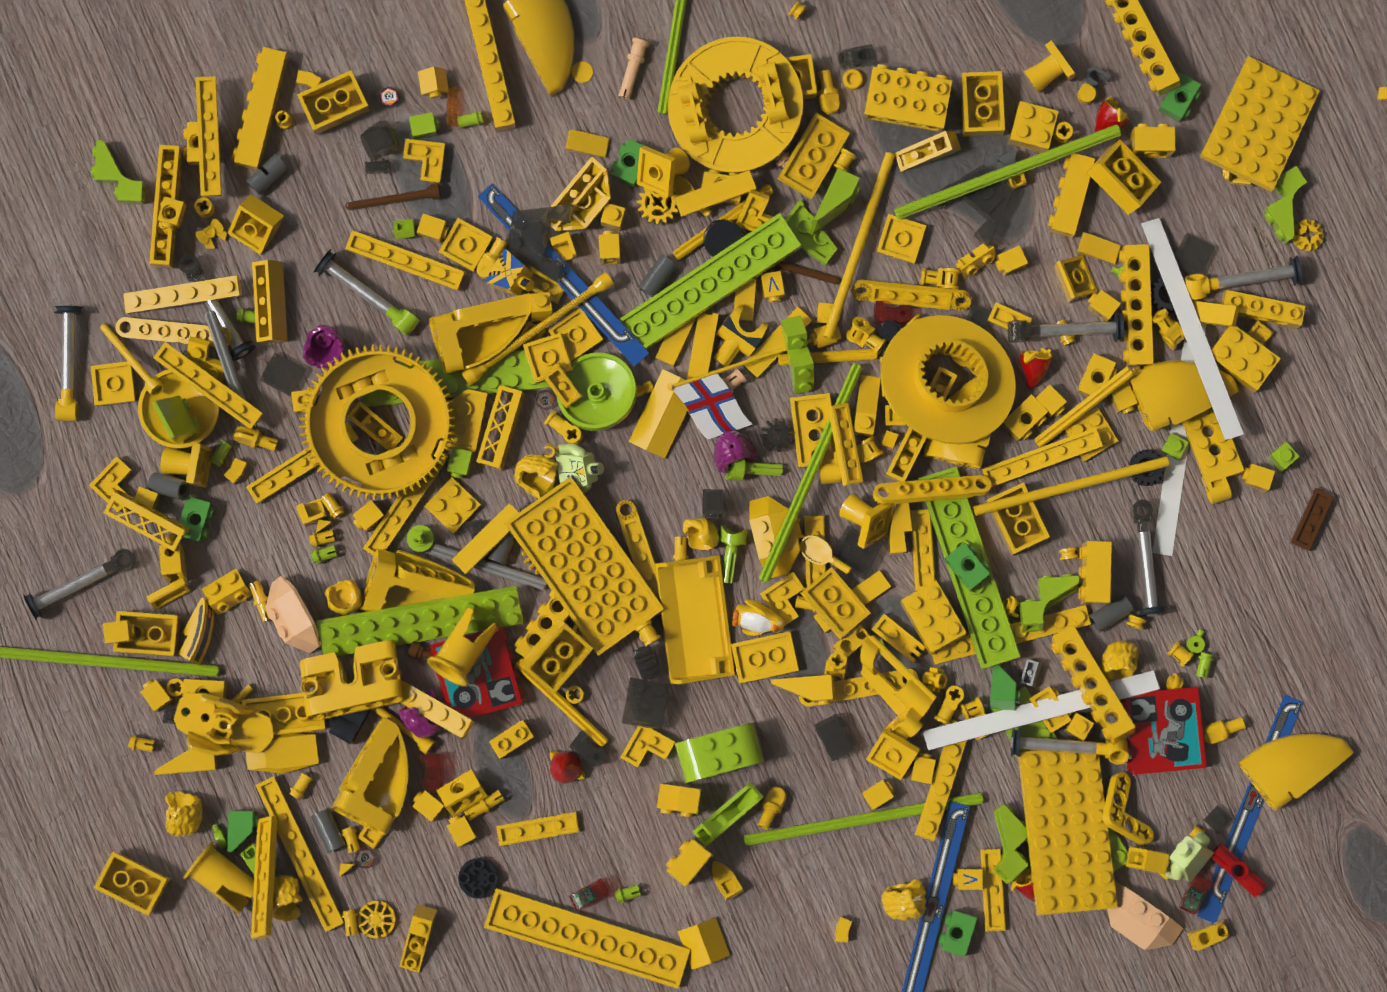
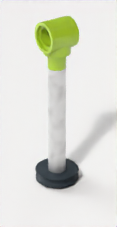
[314,249,420,337]

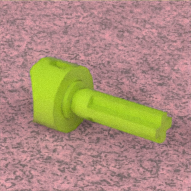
[725,458,783,481]
[407,525,434,553]
[719,525,748,583]

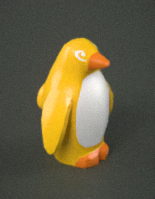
[732,599,785,636]

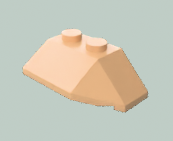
[265,575,322,653]
[1107,881,1183,950]

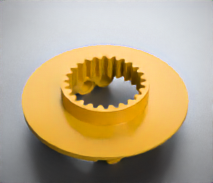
[668,37,803,173]
[881,315,1016,445]

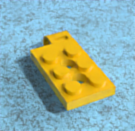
[790,393,841,485]
[1181,409,1245,505]

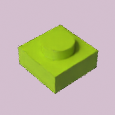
[393,219,415,239]
[1161,433,1189,460]

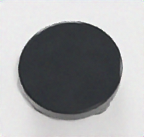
[703,219,743,257]
[458,858,499,899]

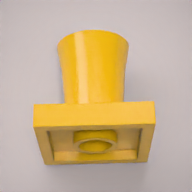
[1023,40,1076,93]
[636,146,689,197]
[160,443,213,488]
[839,494,895,549]

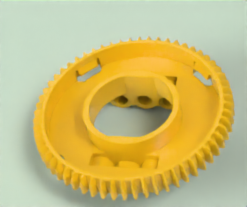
[299,344,456,500]

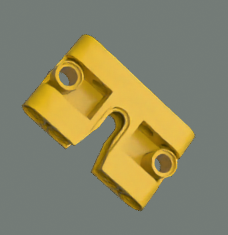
[300,640,403,721]

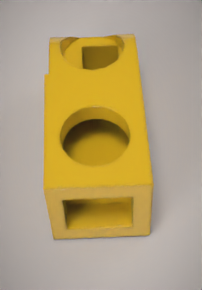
[831,624,870,658]
[1187,920,1230,951]

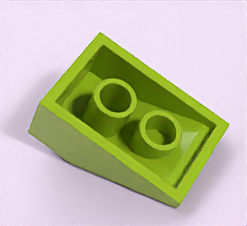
[809,168,861,235]
[152,395,201,444]

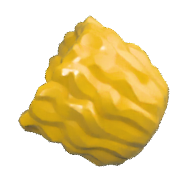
[514,454,558,499]
[1101,641,1139,682]
[166,791,202,837]
[272,875,302,922]
[881,879,926,921]

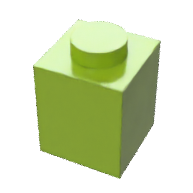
[409,112,440,140]
[1267,441,1300,472]
[447,447,473,479]

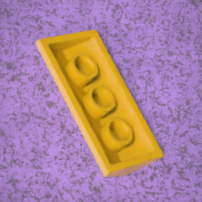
[629,369,688,459]
[242,693,325,736]

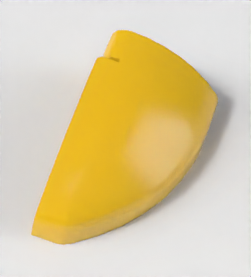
[503,0,575,97]
[429,293,531,374]
[1127,360,1239,432]
[923,377,991,470]
[360,548,475,611]
[331,717,408,835]
[1238,733,1354,811]

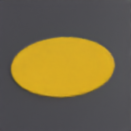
[571,61,593,83]

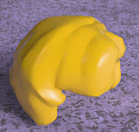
[682,518,719,550]
[325,579,362,615]

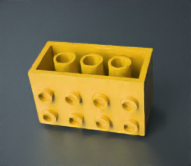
[863,64,952,132]

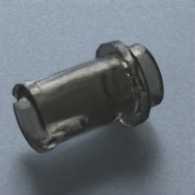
[365,158,391,174]

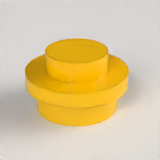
[1166,673,1183,690]

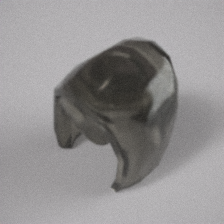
[360,121,399,162]

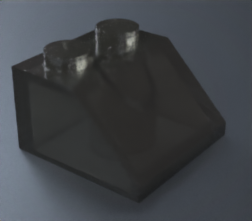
[622,677,670,730]

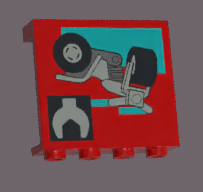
[429,626,524,718]
[1120,687,1206,775]

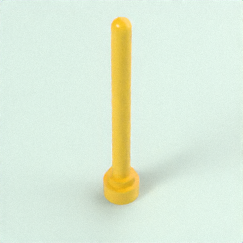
[100,324,164,396]
[371,707,435,754]

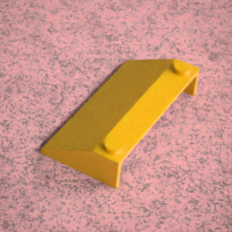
[655,555,735,684]

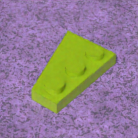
[785,199,837,266]

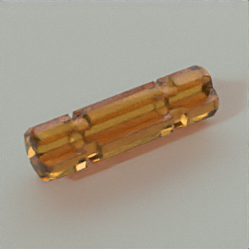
[447,87,458,127]

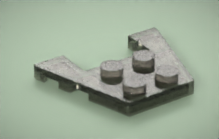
[932,165,1014,248]
[507,204,574,282]

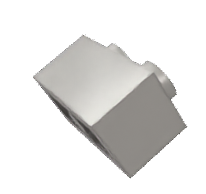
[1020,659,1042,687]

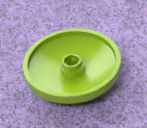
[557,353,637,431]

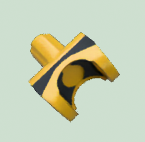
[713,305,768,367]

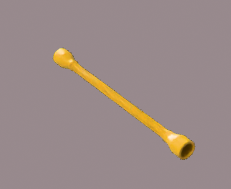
[461,272,615,386]

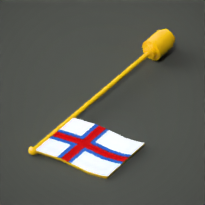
[667,325,841,439]

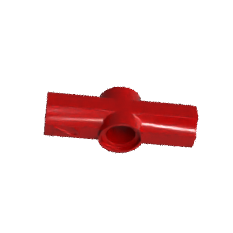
[1210,843,1267,898]

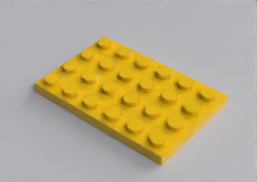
[1200,56,1320,192]

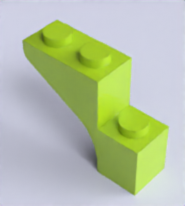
[91,140,145,205]
[1264,166,1307,244]
[781,315,814,394]
[1020,574,1079,632]
[692,782,763,847]
[993,804,1028,884]

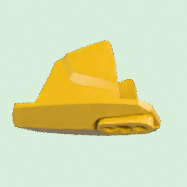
[174,693,274,755]

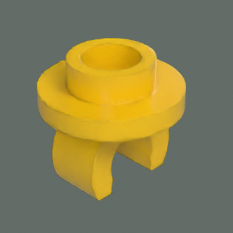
[1002,596,1021,618]

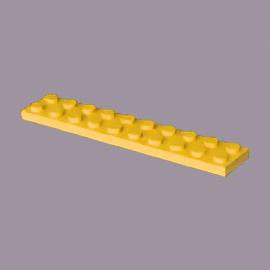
[484,888,690,989]

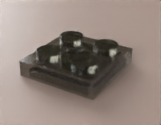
[833,525,883,580]

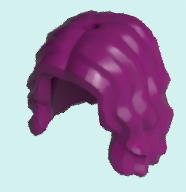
[302,325,345,369]
[713,431,757,473]
[398,690,442,738]

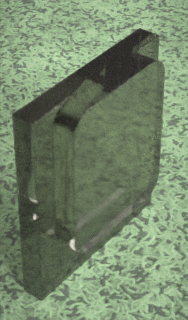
[1174,232,1215,275]
[260,352,306,397]

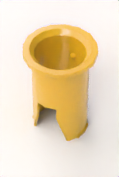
[427,608,498,686]
[183,840,254,914]

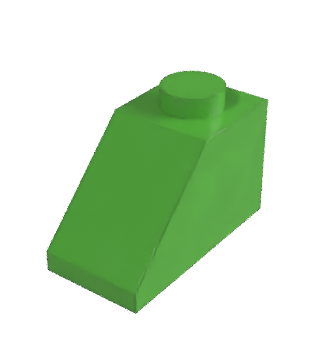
[990,665,1020,710]
[227,811,259,852]

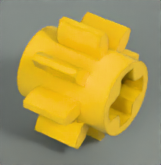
[922,667,947,693]

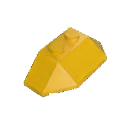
[541,157,611,231]
[749,496,801,578]

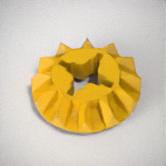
[1292,219,1324,251]

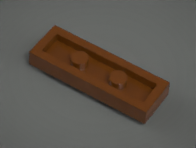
[1290,488,1334,551]

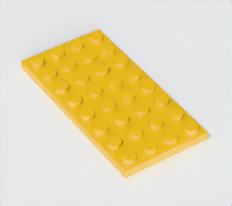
[504,476,664,656]
[1018,750,1118,916]

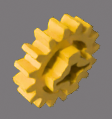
[637,187,679,225]

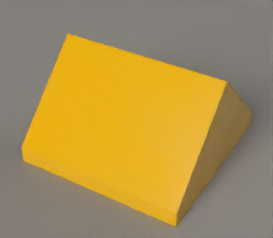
[1054,255,1098,303]
[678,917,730,970]

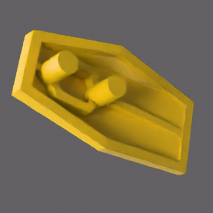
[245,734,319,774]

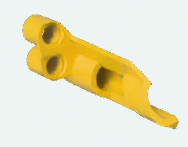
[860,636,936,740]

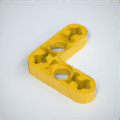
[1102,772,1154,845]

